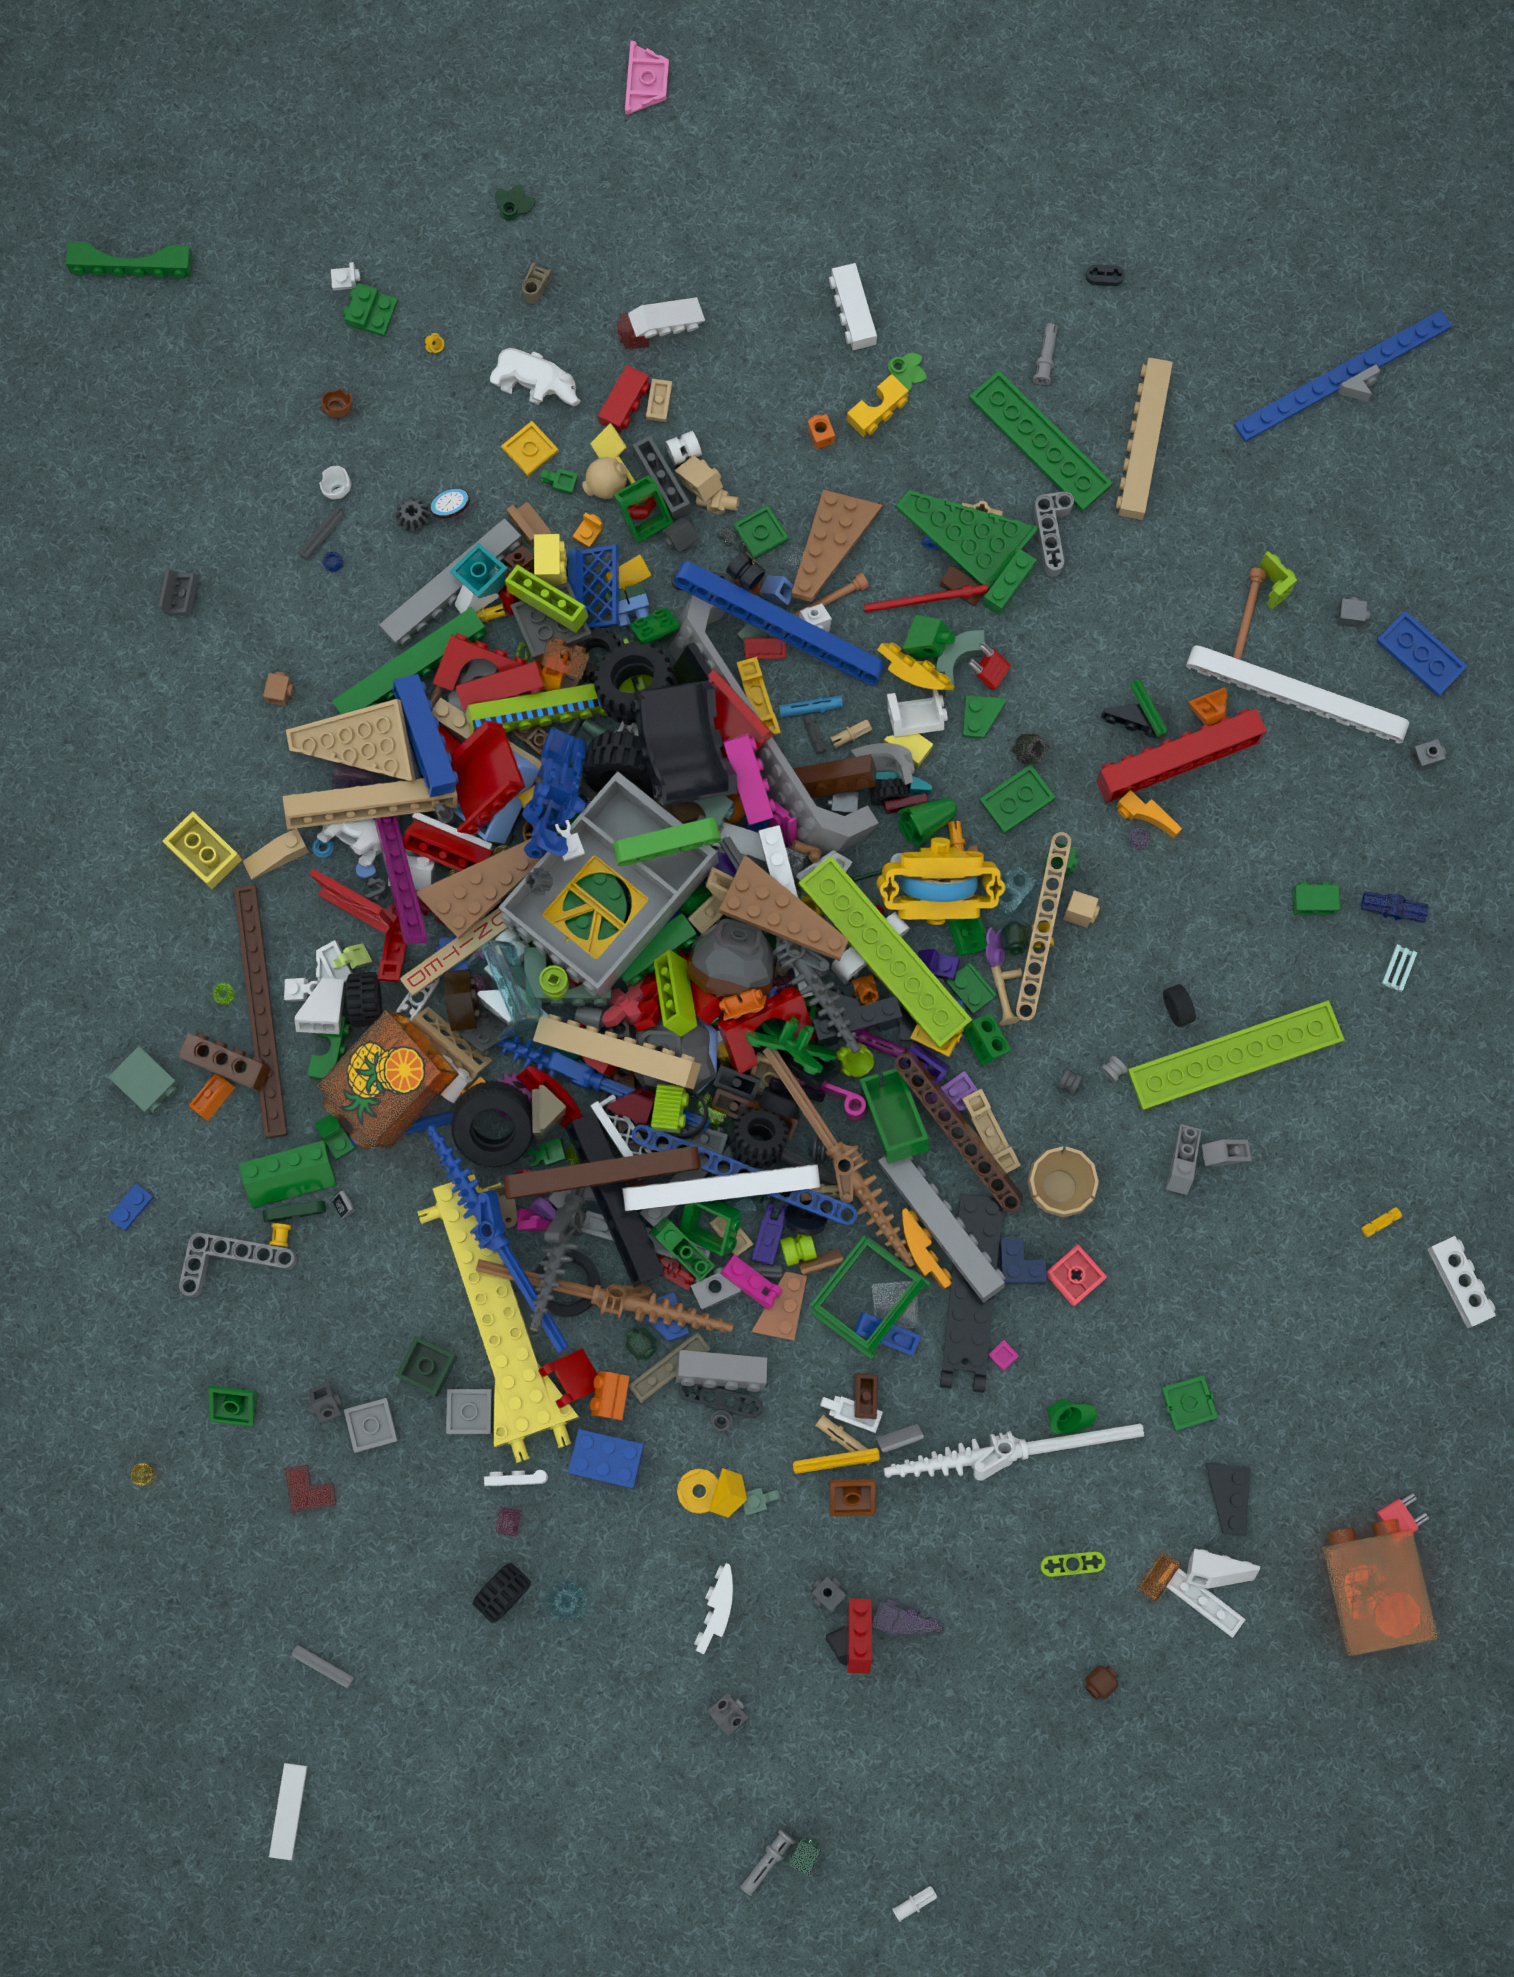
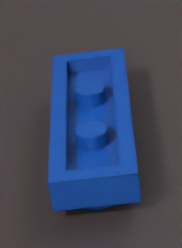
[854,1311,921,1356]

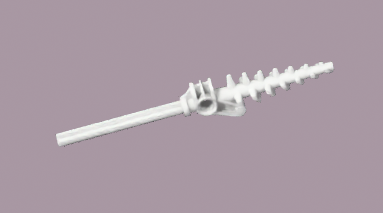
[884,1424,1144,1480]

